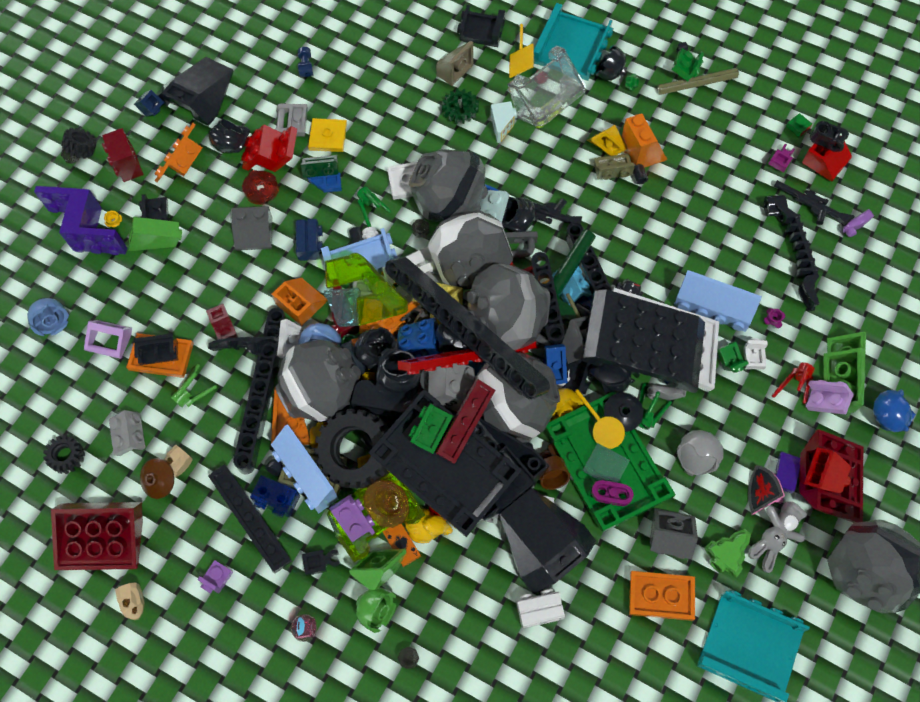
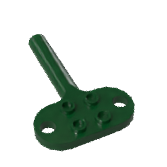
[540,229,596,338]

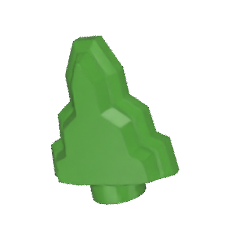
[704,529,751,578]

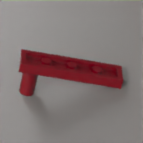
[435,379,496,464]

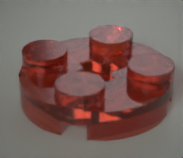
[242,170,279,205]

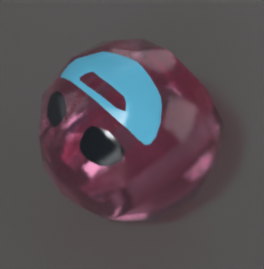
[291,614,317,642]

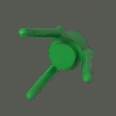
[357,187,391,227]
[639,384,672,430]

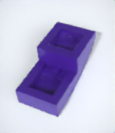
[775,451,800,494]

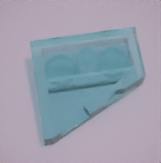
[324,288,361,327]

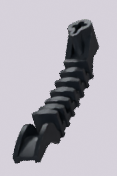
[763,195,820,311]

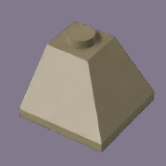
[436,41,473,86]

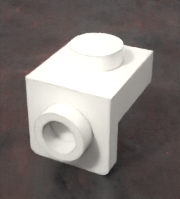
[743,338,768,370]

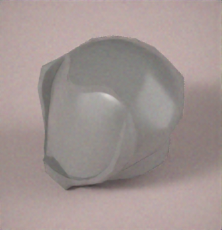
[677,430,723,476]

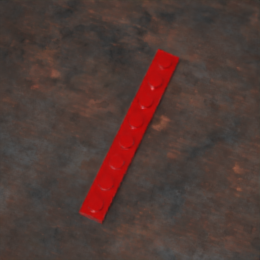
[398,341,536,374]

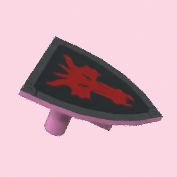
[748,465,785,515]

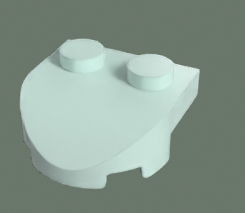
[479,190,510,223]

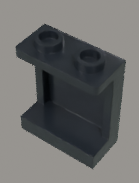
[457,5,506,47]

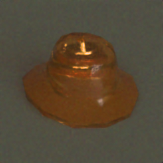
[363,480,409,528]

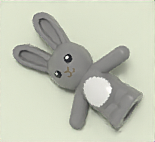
[748,502,807,573]

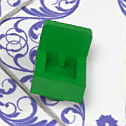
[717,342,749,373]

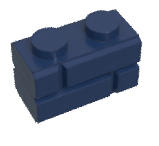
[296,219,323,261]

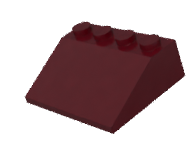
[51,502,143,570]

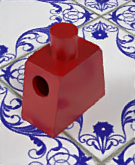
[804,447,851,493]

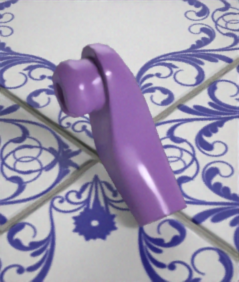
[843,209,874,237]

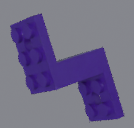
[34,186,127,255]

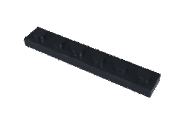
[208,464,292,574]

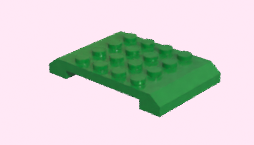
[545,392,676,532]

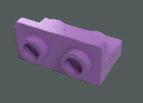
[329,494,375,542]

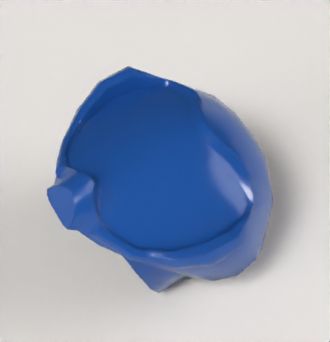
[873,389,916,432]

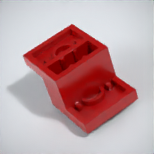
[242,124,297,172]

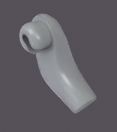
[647,385,686,400]

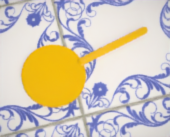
[575,389,625,449]

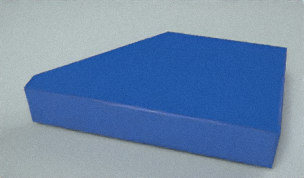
[308,173,342,193]

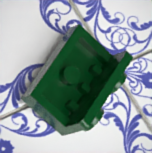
[301,155,338,178]

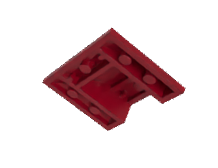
[799,429,864,523]

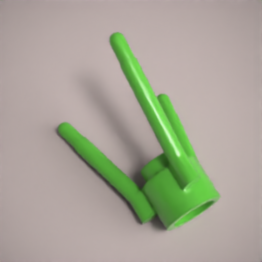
[171,364,217,407]

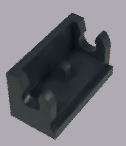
[134,333,178,365]

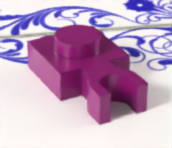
[768,144,795,173]

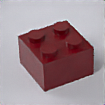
[102,128,144,182]

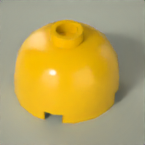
[549,388,583,422]

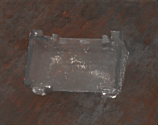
[507,46,586,126]

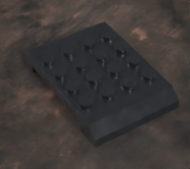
[581,290,705,393]
[369,389,522,538]

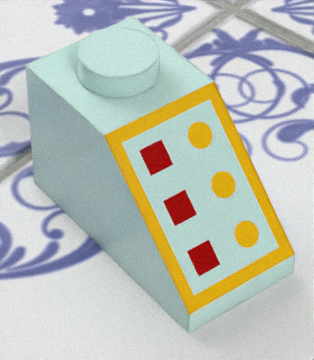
[491,101,517,143]

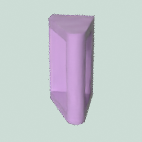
[84,320,132,359]

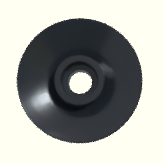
[604,392,643,432]

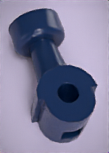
[298,47,314,77]

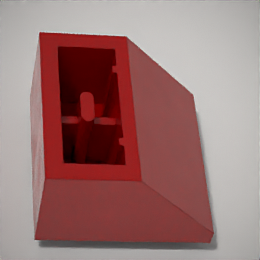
[802,135,852,182]

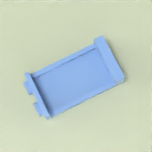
[321,228,398,285]

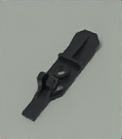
[207,336,278,355]

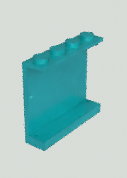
[697,590,810,702]

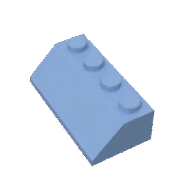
[674,270,762,332]
[271,424,339,514]

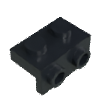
[567,360,592,395]

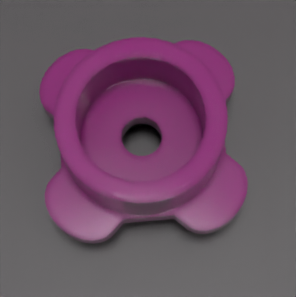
[764,308,785,328]

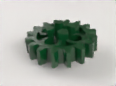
[442,89,479,124]

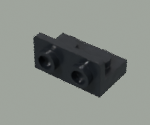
[139,194,169,221]

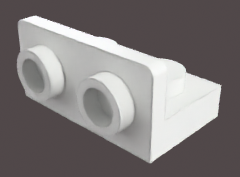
[277,319,302,360]

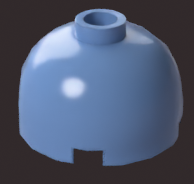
[27,298,69,336]

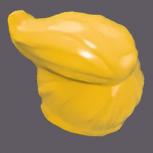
[405,508,453,544]

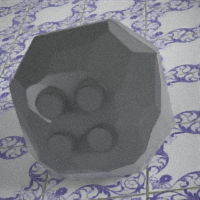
[467,264,550,350]

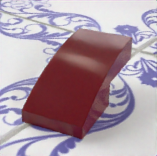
[206,304,238,339]

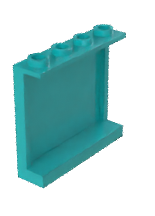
[534,3,614,81]

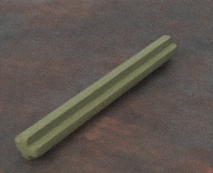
[657,68,739,95]

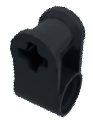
[810,121,849,152]

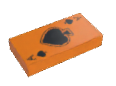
[382,520,421,567]

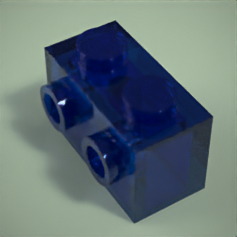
[250,475,300,518]

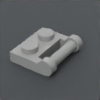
[275,104,308,136]

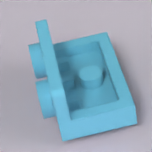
[552,266,592,306]

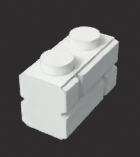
[516,589,565,629]

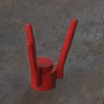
[772,362,815,404]

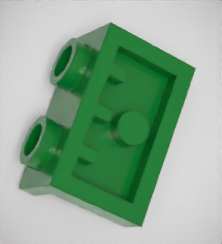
[672,48,704,82]

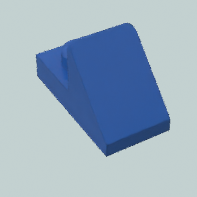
[543,344,567,384]

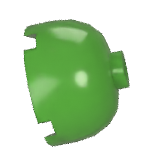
[356,588,396,633]

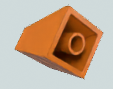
[622,113,667,168]

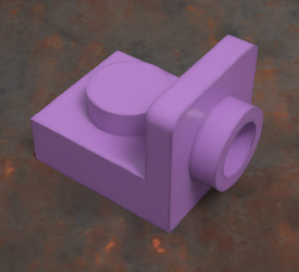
[197,560,233,594]

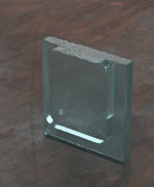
[582,443,630,483]

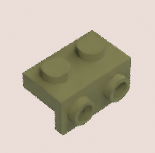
[594,154,634,180]

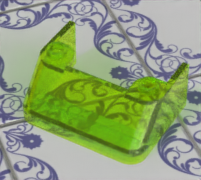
[325,253,408,326]

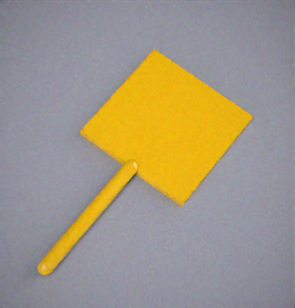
[509,24,534,78]

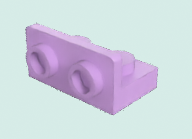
[806,380,854,414]

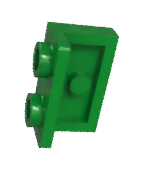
[409,403,453,454]

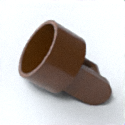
[539,443,570,490]

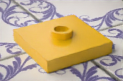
[308,118,347,152]

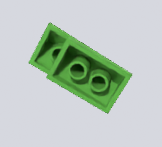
[824,332,866,413]

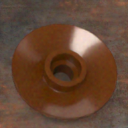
[140,458,175,499]

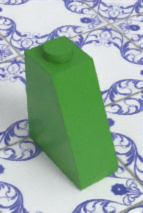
[128,217,182,251]

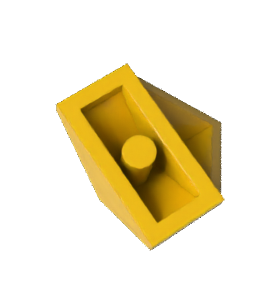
[587,125,627,156]

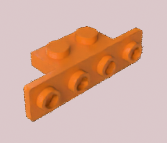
[155,123,203,183]

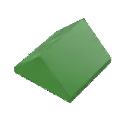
[349,549,407,590]

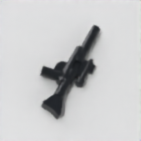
[774,180,855,227]
[533,198,582,224]

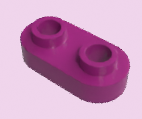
[591,480,634,506]

